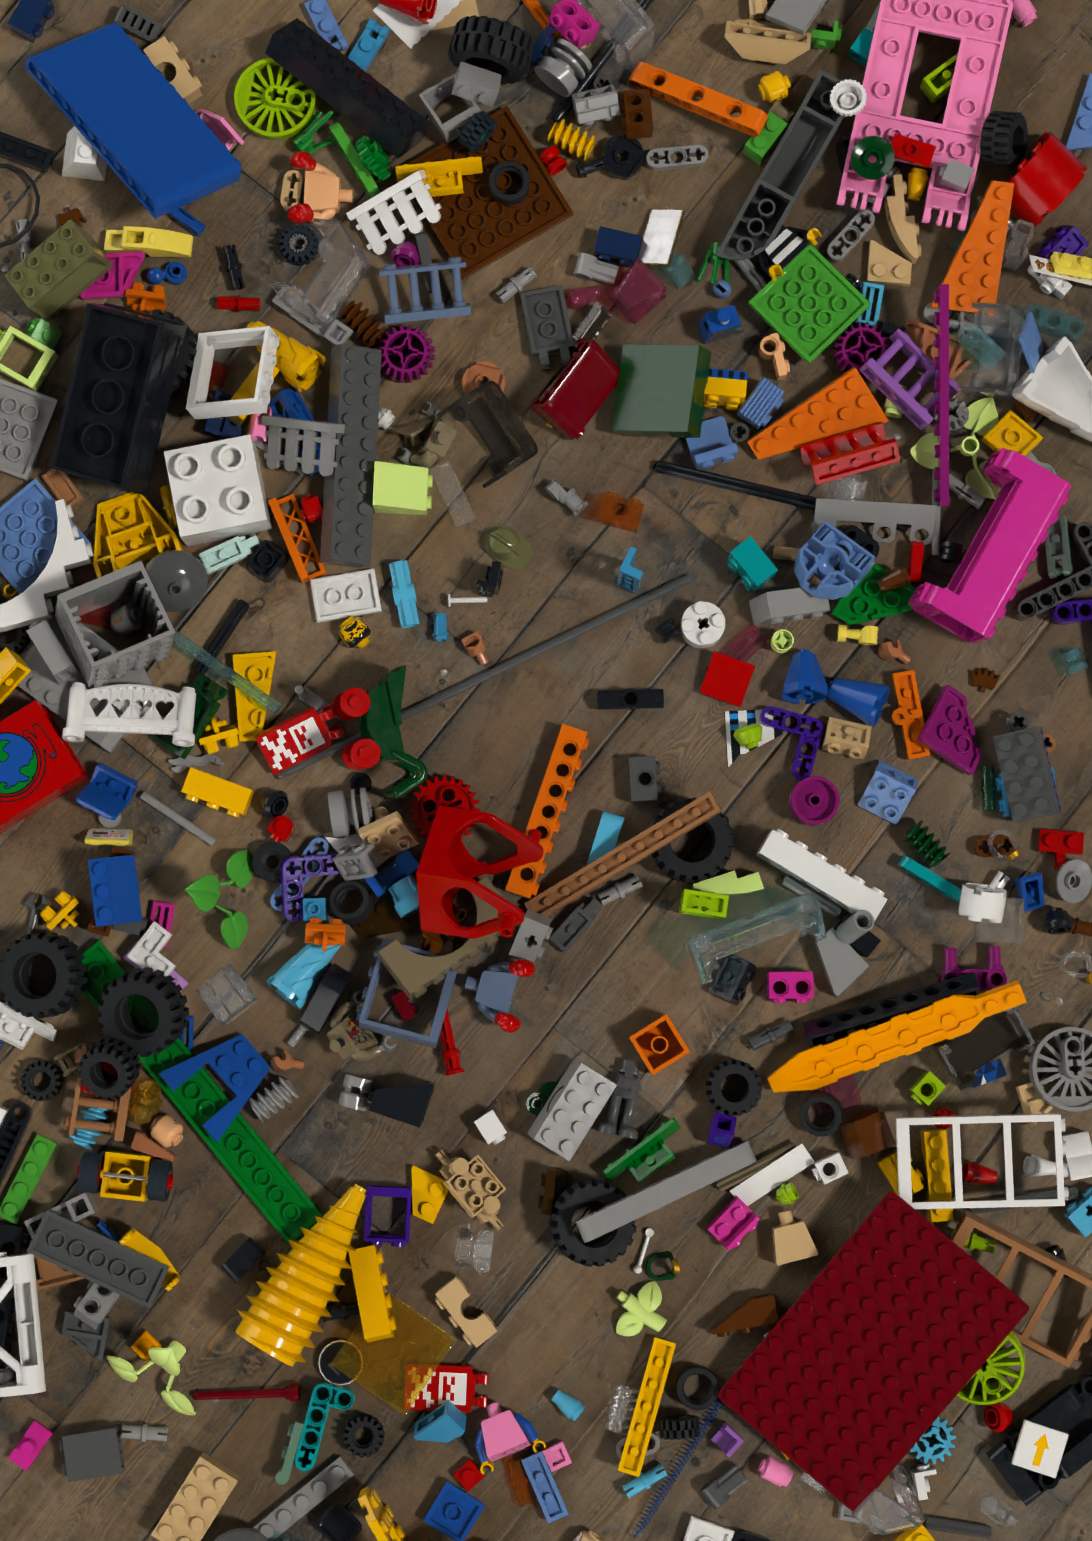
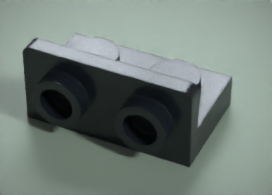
[475,561,504,597]
[708,951,757,1006]

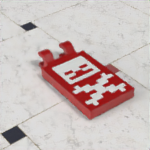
[254,705,345,775]
[404,1363,489,1412]

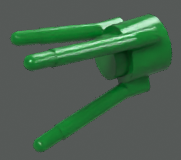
[293,111,335,155]
[696,242,730,285]

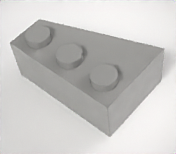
[749,585,830,626]

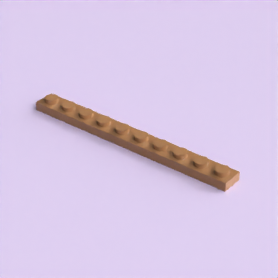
[524,791,723,917]

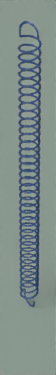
[634,1398,723,1538]

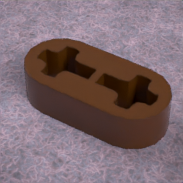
[973,836,1017,857]

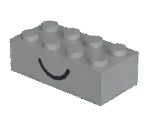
[527,1058,617,1161]

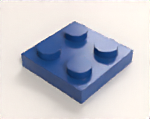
[423,1480,485,1541]

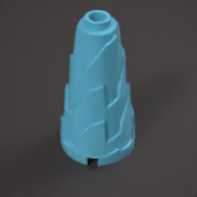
[266,943,341,1010]

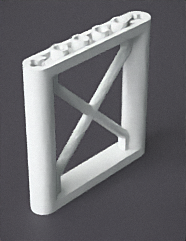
[0,1252,46,1397]

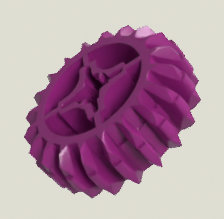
[833,322,891,380]
[377,324,435,383]

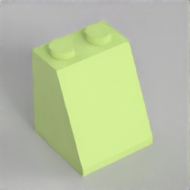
[372,461,433,515]

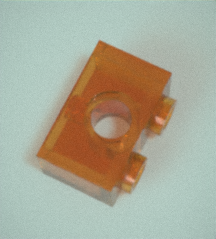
[595,491,644,533]

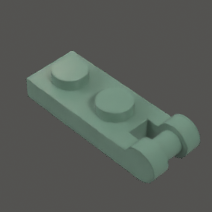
[1045,515,1073,579]
[275,1418,305,1485]

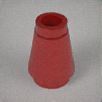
[962,1161,997,1184]

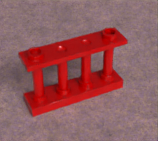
[799,422,900,485]

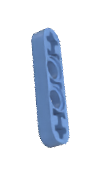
[270,838,330,911]

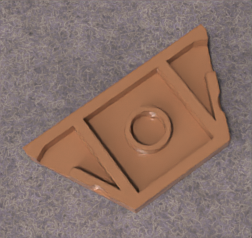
[906,318,986,379]

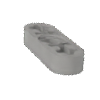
[646,145,708,171]
[826,210,875,263]

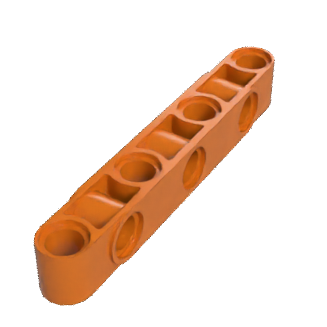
[627,61,769,137]

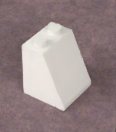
[62,126,107,181]

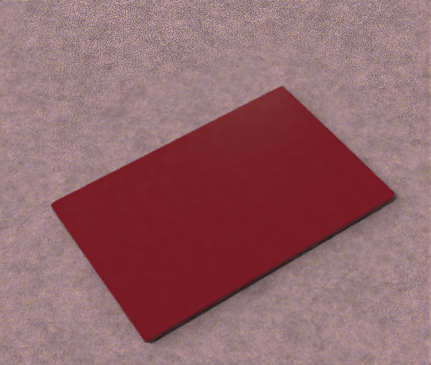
[718,1191,1029,1512]

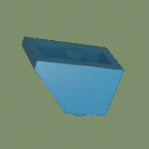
[414,1400,466,1443]

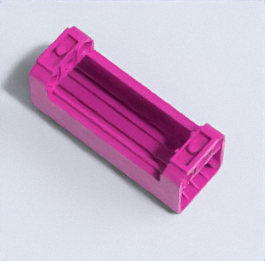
[908,447,1072,644]

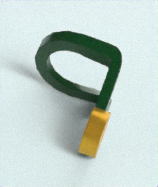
[646,1251,680,1281]

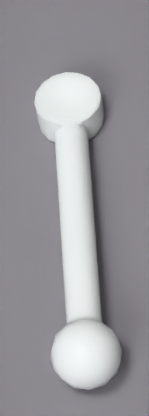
[633,1228,654,1274]

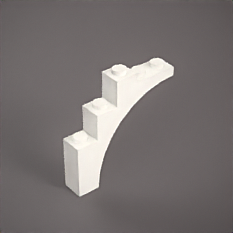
[0,499,94,632]

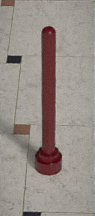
[192,1383,300,1402]

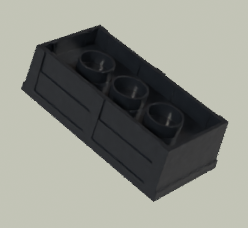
[49,303,187,495]

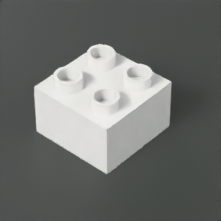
[164,434,272,546]

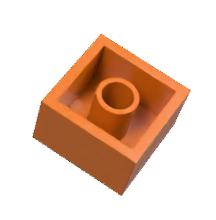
[628,1014,690,1076]

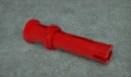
[434,1007,465,1076]

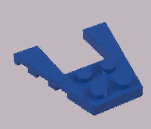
[159,1034,271,1143]

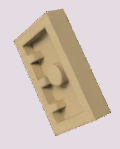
[822,717,872,759]

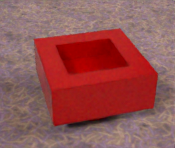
[453,1458,485,1492]

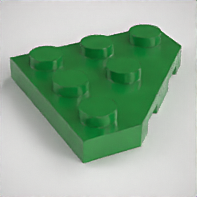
[831,564,916,626]

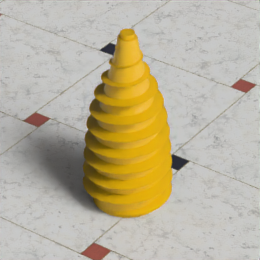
[235,1184,366,1367]

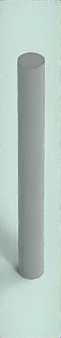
[932,469,941,556]
[140,791,217,847]

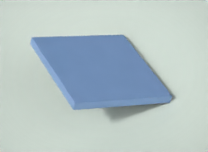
[1017,312,1044,373]

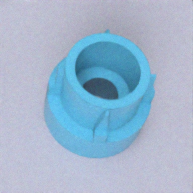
[388,874,419,919]

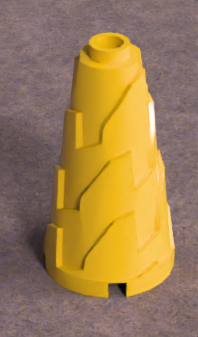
[246,321,326,392]

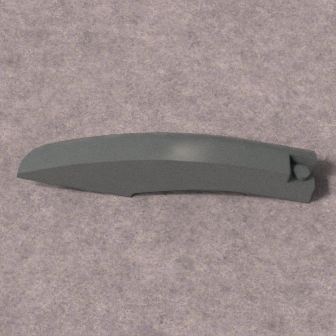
[716,70,844,260]

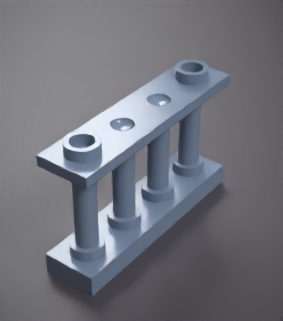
[379,257,472,324]

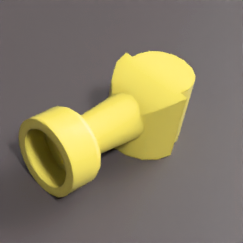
[837,624,878,645]

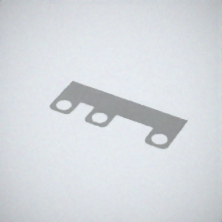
[812,498,937,545]

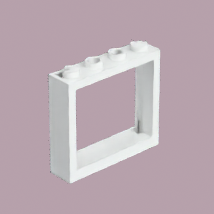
[186,326,280,420]

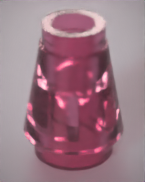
[567,285,601,310]

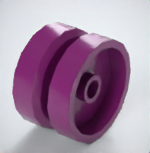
[788,776,840,826]

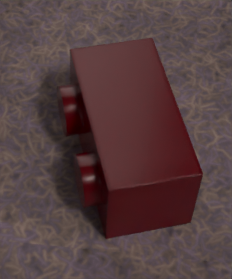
[391,991,418,1022]

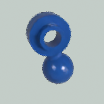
[147,262,187,285]

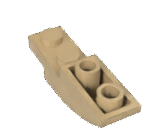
[884,174,921,264]

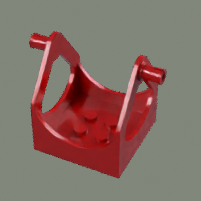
[416,805,544,939]

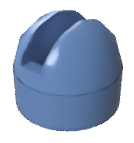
[713,280,731,298]

